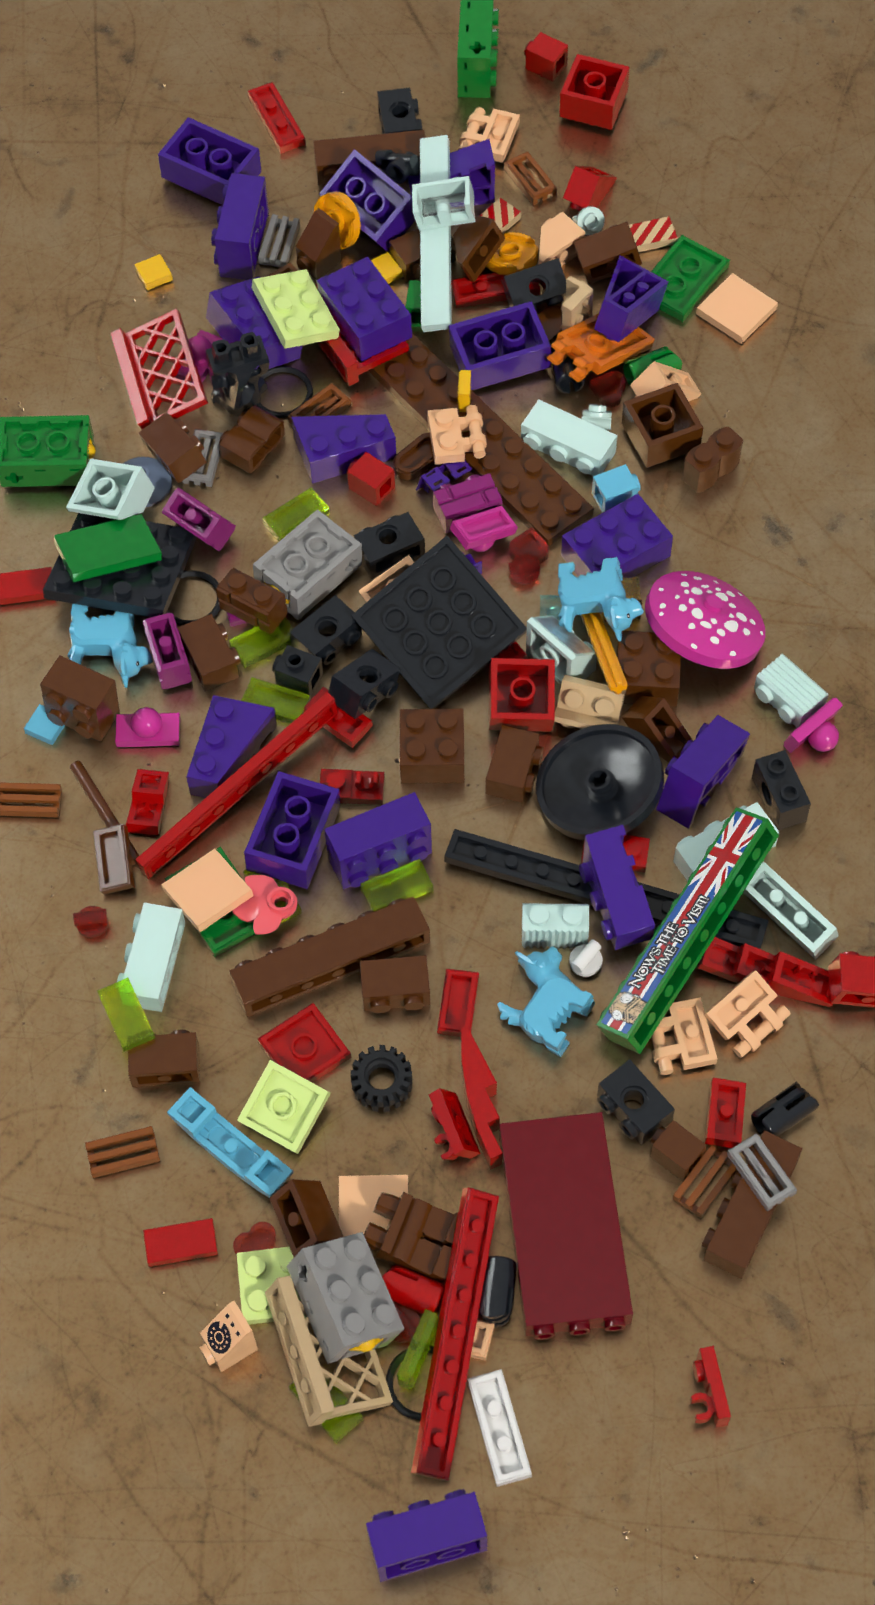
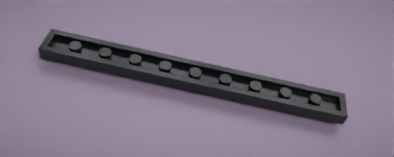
[444,829,769,949]

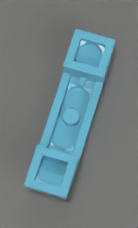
[167,1087,294,1198]

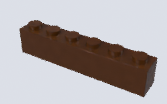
[229,896,430,1017]

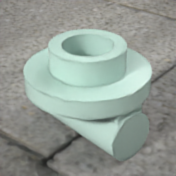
[572,206,605,235]
[582,404,612,430]

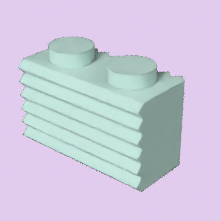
[754,654,829,728]
[522,903,589,949]

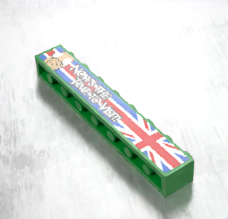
[596,807,779,1054]

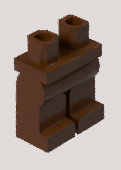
[364,1192,458,1283]

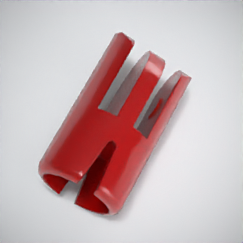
[382,1265,445,1318]

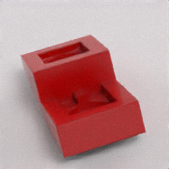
[126,769,169,835]

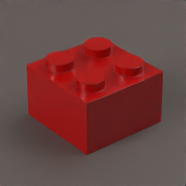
[559,54,630,130]
[489,658,555,732]

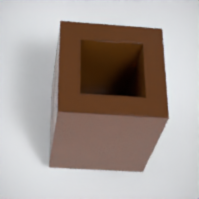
[650,1120,707,1182]

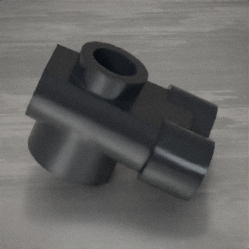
[375,149,420,184]

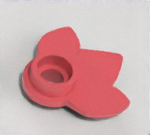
[232,875,297,935]

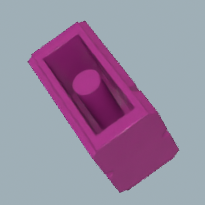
[433,473,502,533]
[162,487,236,551]
[143,612,192,689]

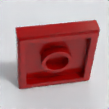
[258,1003,351,1083]

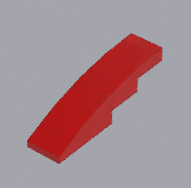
[697,937,833,1007]
[461,1025,503,1170]

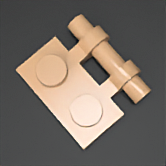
[458,107,520,163]
[427,405,487,464]
[704,970,791,1058]
[651,997,717,1075]

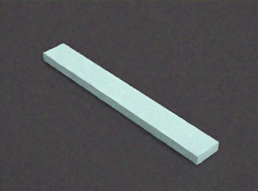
[420,135,452,332]

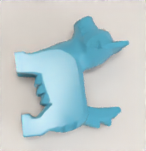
[558,557,644,642]
[67,604,153,688]
[497,946,595,1057]

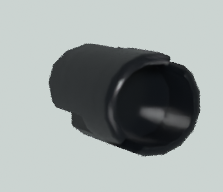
[551,344,585,394]
[751,1081,819,1136]
[479,1256,517,1328]

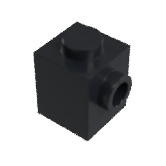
[272,645,323,699]

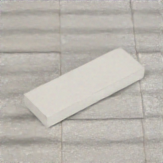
[467,1369,532,1487]

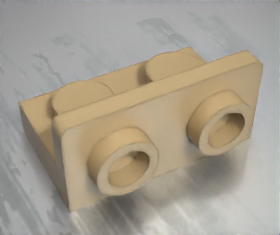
[561,276,593,331]
[554,675,626,729]

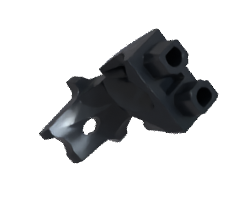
[206,332,270,416]

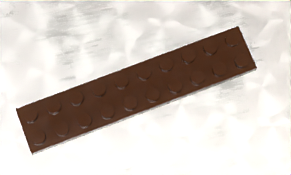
[358,333,594,547]

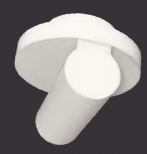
[569,939,603,977]

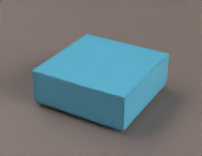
[24,704,65,745]

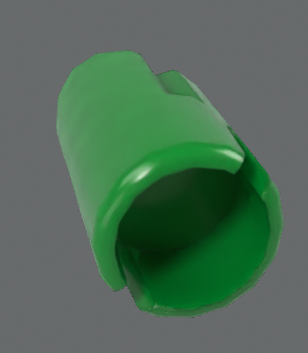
[623,346,683,385]

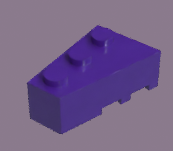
[406,139,495,209]
[594,256,669,343]
[291,414,396,484]
[186,695,277,798]
[656,715,750,829]
[579,824,655,950]

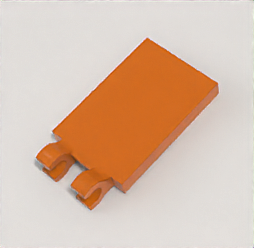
[547,314,655,382]

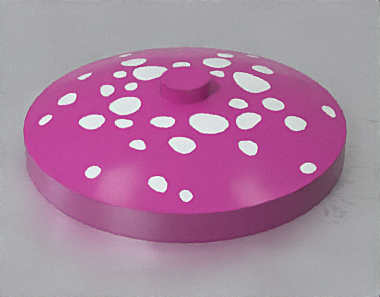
[645,571,766,669]

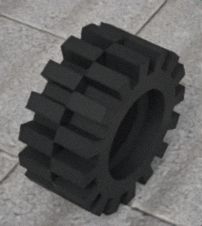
[351,1045,412,1112]

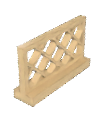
[265,1276,393,1427]

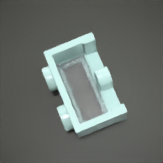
[412,176,475,230]

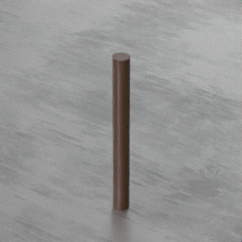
[70,761,139,866]

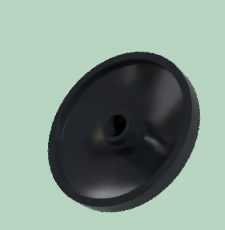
[536,724,664,840]

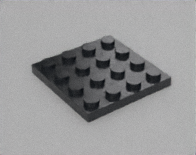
[43,513,197,617]
[351,536,527,709]

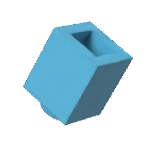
[592,464,641,513]

